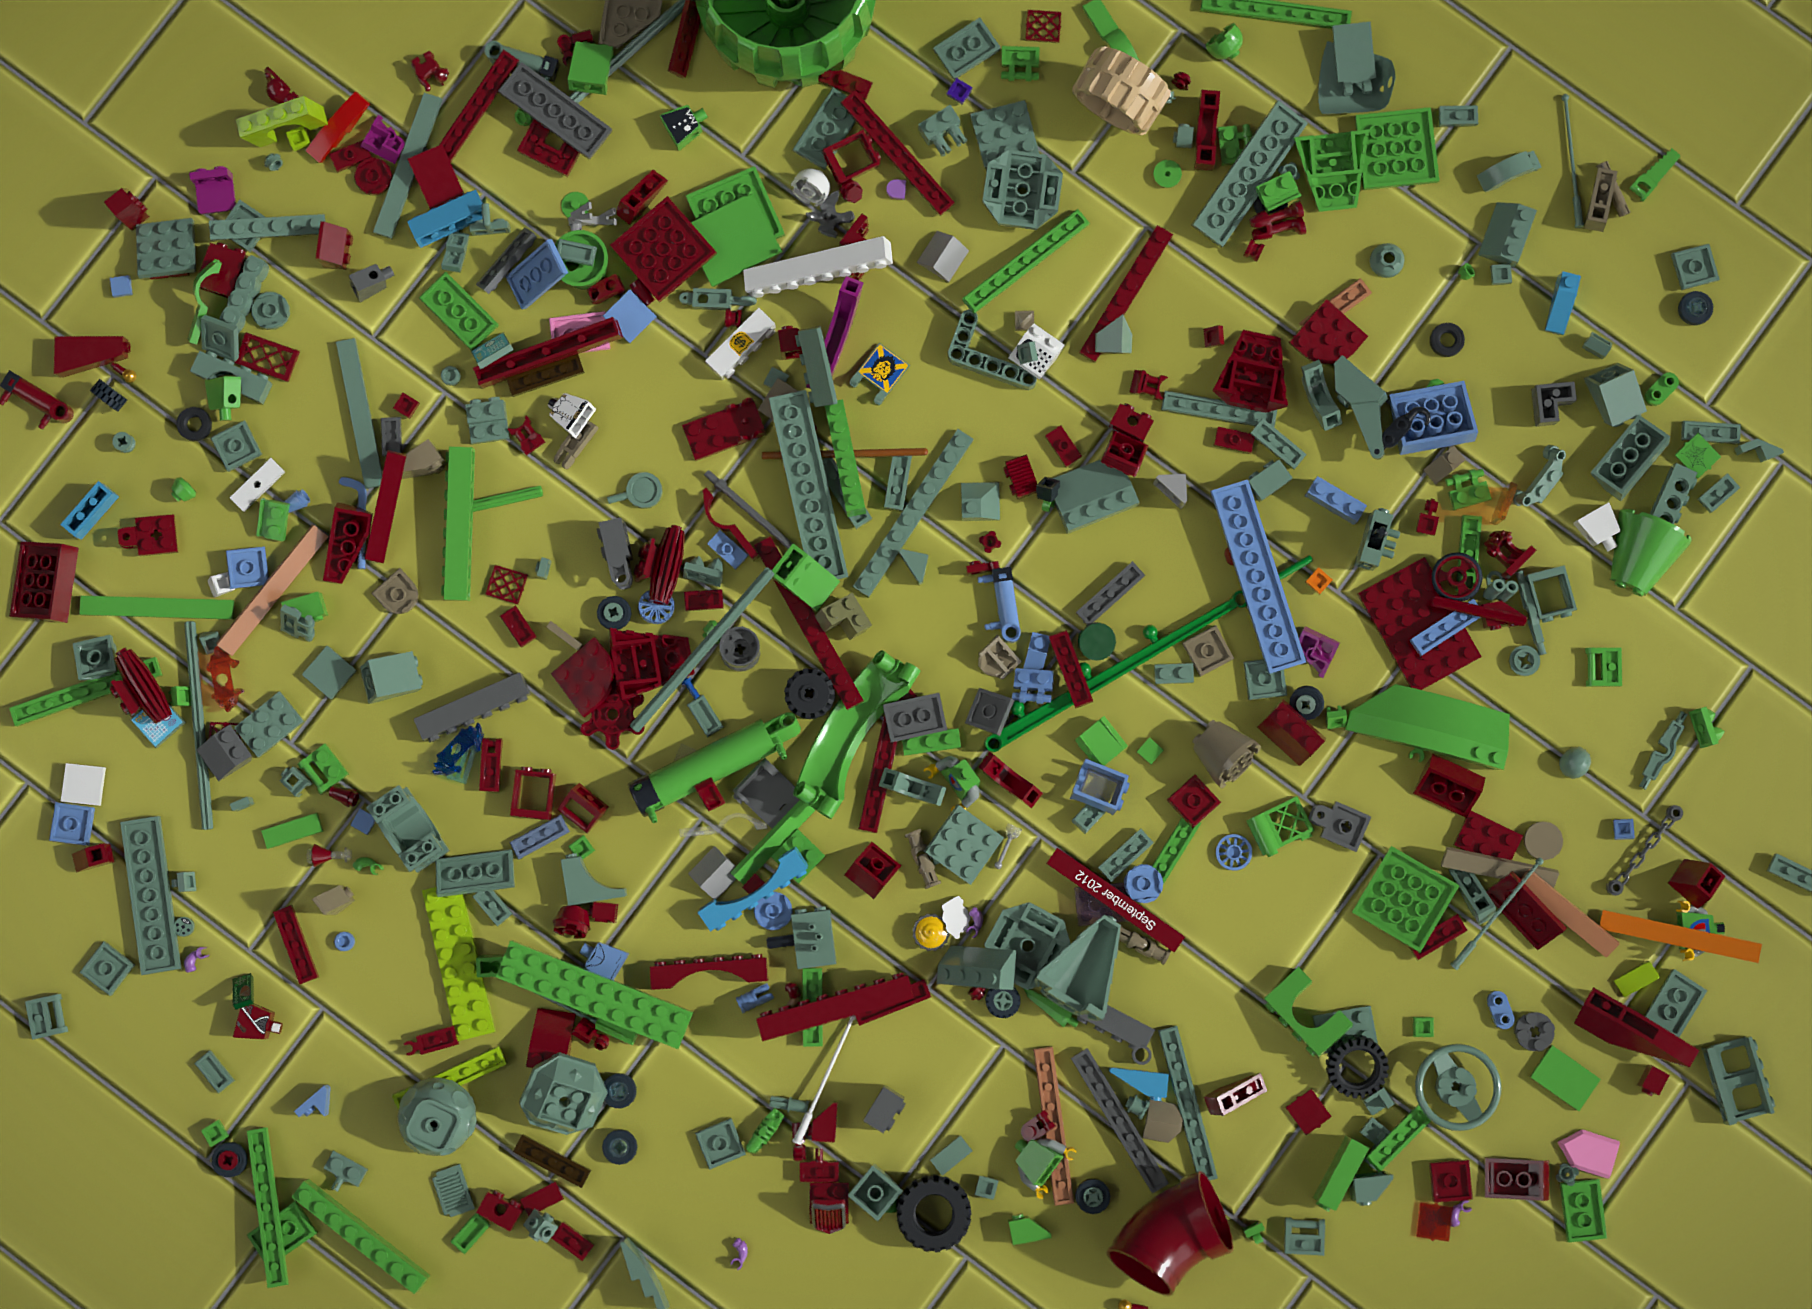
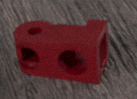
[587,274,626,305]

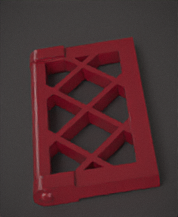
[235,332,300,382]

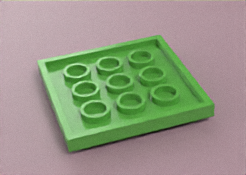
[1355,107,1440,190]
[686,166,785,239]
[1352,846,1460,953]

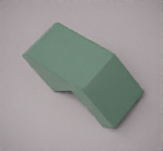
[1734,438,1784,462]

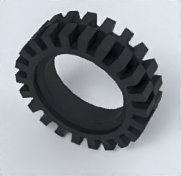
[1325,1035,1389,1098]

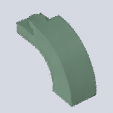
[1477,151,1542,192]
[879,768,946,806]

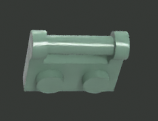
[25,994,68,1040]
[1284,1217,1325,1256]

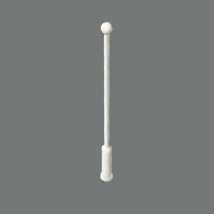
[792,1015,856,1145]

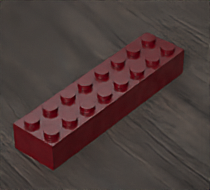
[756,972,914,1042]

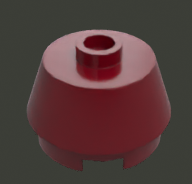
[552,905,591,939]

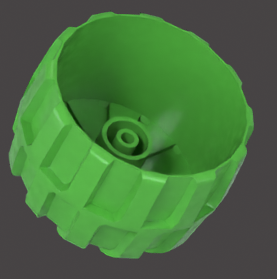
[696,0,876,88]

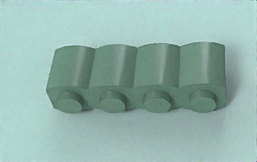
[220,255,269,333]

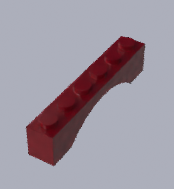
[650,954,769,990]

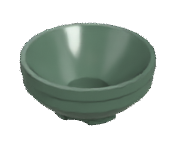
[1369,243,1405,278]

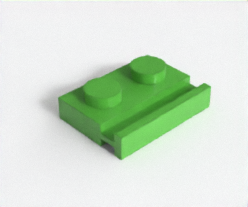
[1255,171,1302,212]
[256,498,290,542]

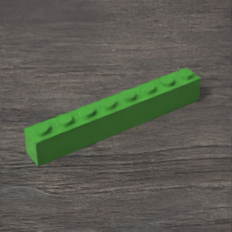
[441,447,475,601]
[292,1179,431,1294]

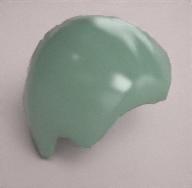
[1559,746,1591,779]

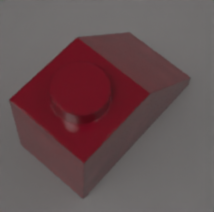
[808,1102,838,1143]

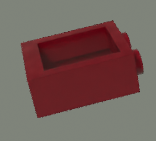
[821,130,881,187]
[510,766,556,820]

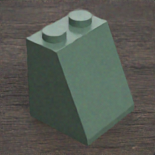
[1584,363,1647,427]
[360,651,423,704]

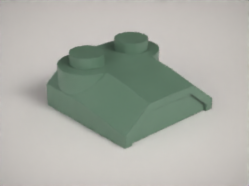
[73,635,117,680]

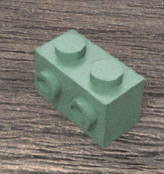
[1248,460,1293,503]

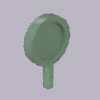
[607,472,663,509]

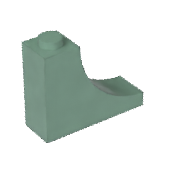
[561,853,627,906]

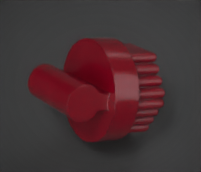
[839,180,863,204]

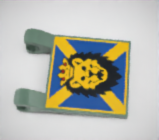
[850,343,910,405]

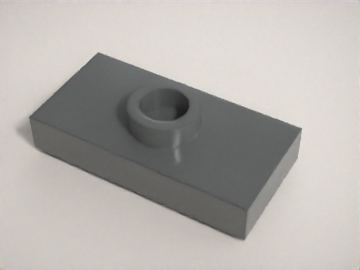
[381,417,402,457]

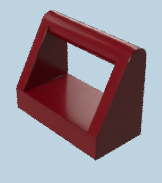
[557,783,609,834]

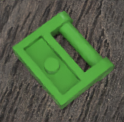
[1585,648,1622,687]
[297,743,349,795]

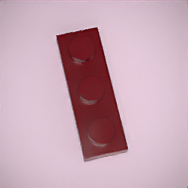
[1408,914,1468,960]

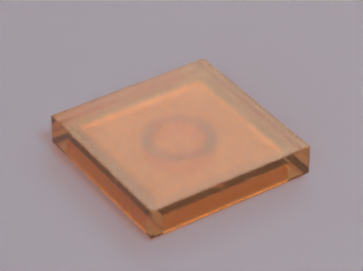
[1490,482,1518,525]

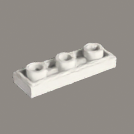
[230,458,285,512]

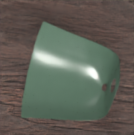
[1318,41,1396,114]

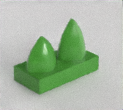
[1689,707,1725,748]

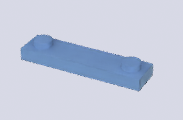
[1409,599,1480,656]

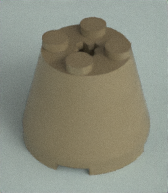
[1192,720,1261,788]

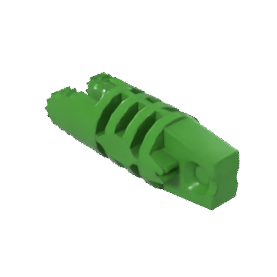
[746,1108,785,1153]

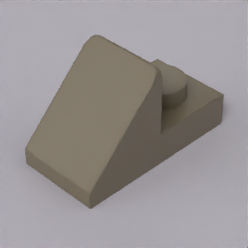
[1423,445,1466,485]

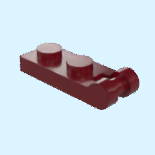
[479,737,503,792]

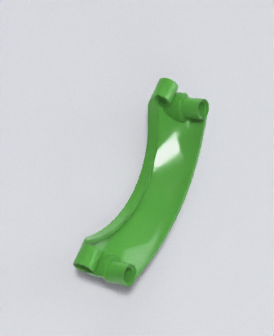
[793,650,921,819]

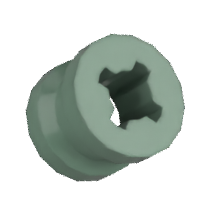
[112,432,136,453]

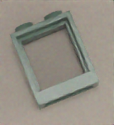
[1525,565,1577,623]

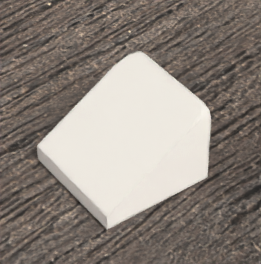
[208,572,235,598]

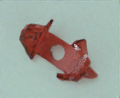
[206,646,245,712]

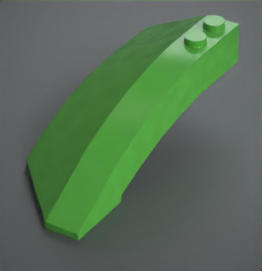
[1345,684,1510,770]

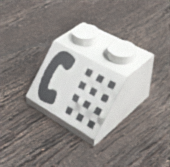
[1009,323,1064,380]

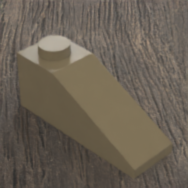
[1584,168,1618,232]
[312,885,355,915]

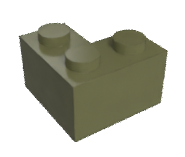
[815,593,872,640]

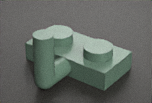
[469,203,511,236]

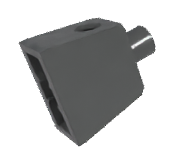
[349,264,395,302]

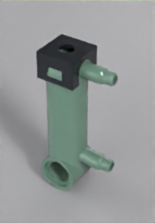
[484,41,560,82]

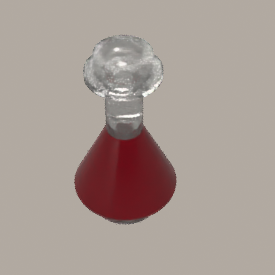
[307,844,352,867]

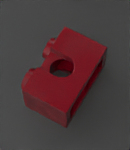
[1109,403,1154,442]
[476,1189,524,1232]

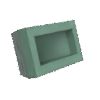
[899,549,929,585]

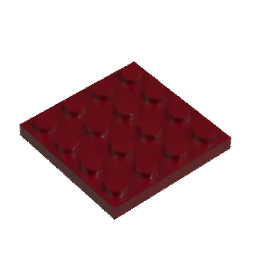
[610,196,717,303]

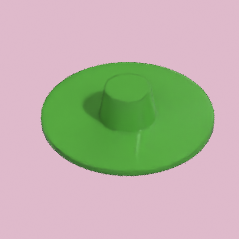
[1153,160,1182,188]
[561,192,589,218]

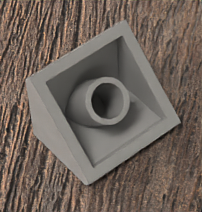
[917,231,969,282]
[1153,474,1187,509]
[688,846,736,900]

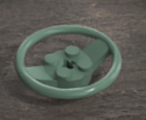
[1415,1044,1501,1131]

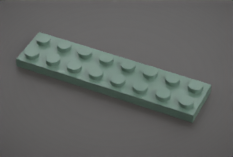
[1192,100,1308,247]
[120,816,182,975]

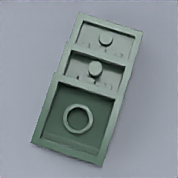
[620,1237,670,1309]

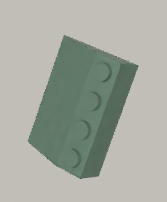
[1052,459,1140,534]

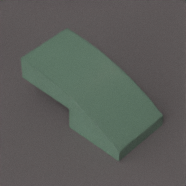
[441,232,469,273]

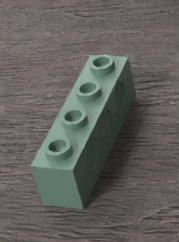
[1649,463,1697,524]

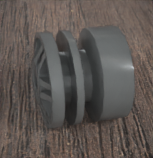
[719,626,760,672]

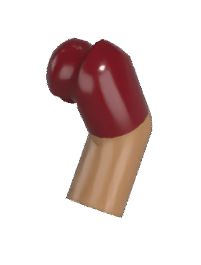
[785,982,801,1008]

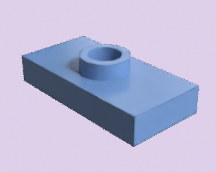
[707,530,748,570]

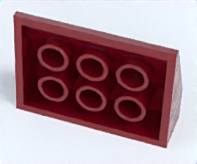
[9,542,79,623]

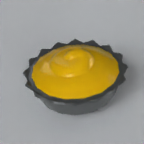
[912,913,950,951]

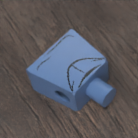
[580,942,630,980]

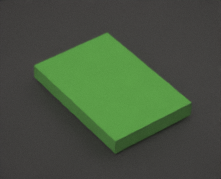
[1529,1045,1601,1111]
[1559,1179,1607,1243]
[247,1201,318,1261]

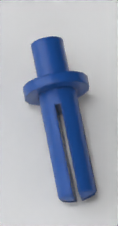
[681,677,700,699]

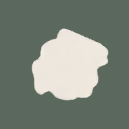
[942,896,970,939]

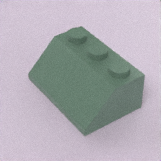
[1478,202,1537,268]

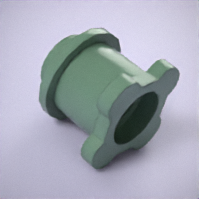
[1125,1095,1150,1120]

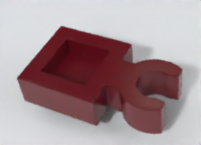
[966,561,999,576]

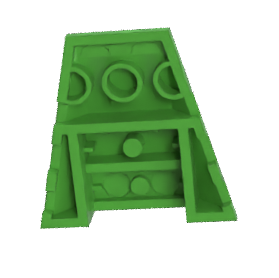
[1294,129,1370,212]

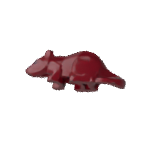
[264,66,299,104]

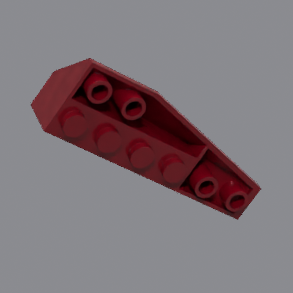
[1574,987,1700,1068]

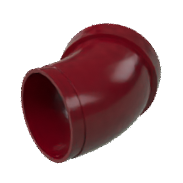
[1106,1171,1233,1296]

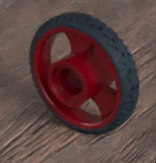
[1432,552,1482,602]

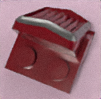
[809,1183,849,1234]

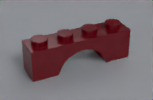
[1194,89,1221,171]

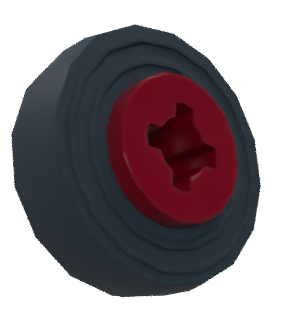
[212,1142,248,1178]

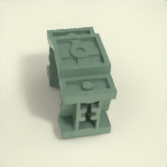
[366,785,450,873]

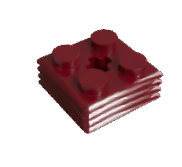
[1101,431,1148,477]

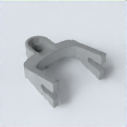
[568,202,617,231]

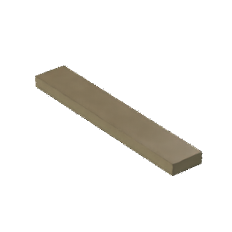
[1441,847,1559,888]

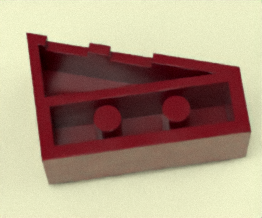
[104,188,150,231]

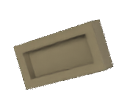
[546,621,583,651]

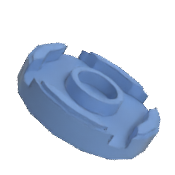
[1124,865,1163,903]
[754,892,793,930]

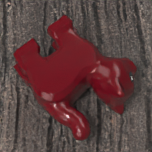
[411,51,449,92]

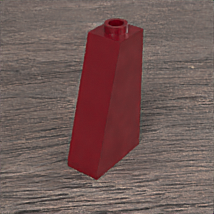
[54,336,131,378]

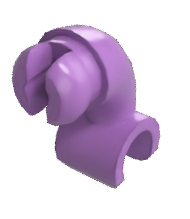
[966,907,983,938]
[184,947,209,973]
[1447,1200,1472,1227]
[731,1238,748,1270]

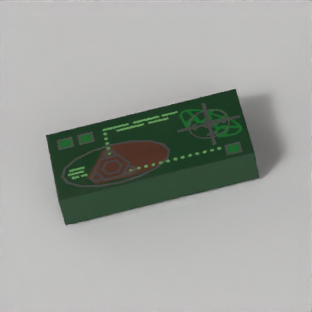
[232,973,254,1010]

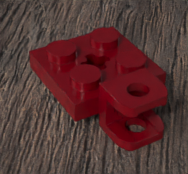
[118,514,178,557]

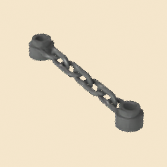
[1606,805,1683,896]

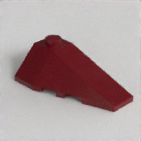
[323,503,373,584]

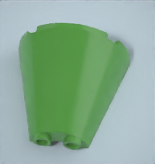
[1610,509,1692,597]

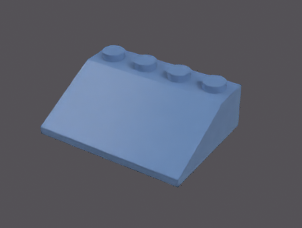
[1389,381,1478,455]

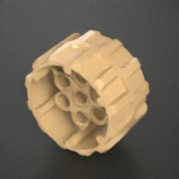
[1072,46,1171,136]

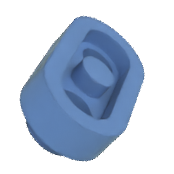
[1487,991,1514,1029]

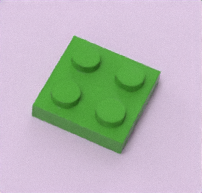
[771,829,825,884]

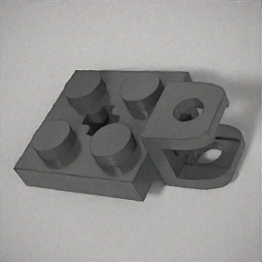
[1308,801,1371,852]

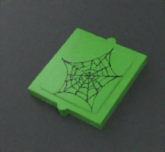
[1675,433,1721,479]

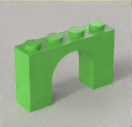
[1264,967,1353,1058]

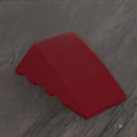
[1213,330,1288,413]
[609,628,695,701]

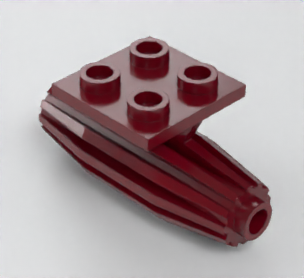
[634,525,685,606]
[109,647,172,724]

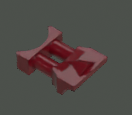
[1129,370,1168,401]
[508,416,546,456]

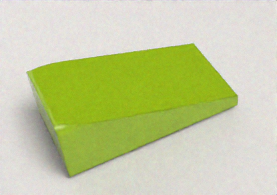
[1614,961,1660,998]

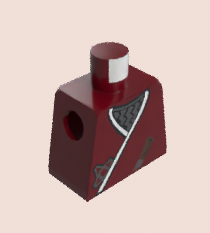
[233,1003,283,1040]

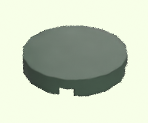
[251,292,290,330]

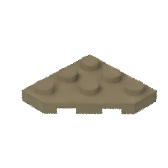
[598,0,663,49]

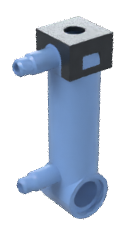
[978,567,1021,643]

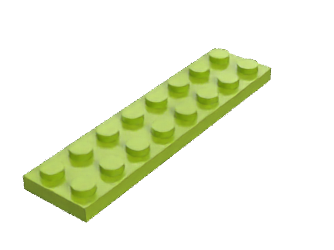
[422,887,496,1041]

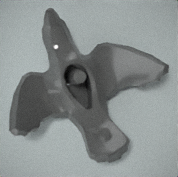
[806,191,855,238]

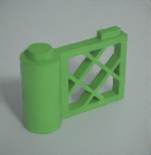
[1246,796,1314,857]

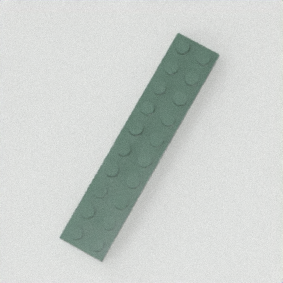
[769,390,848,579]

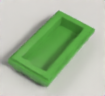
[450,1213,491,1255]

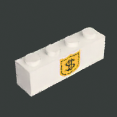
[705,308,776,380]

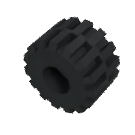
[784,668,835,719]

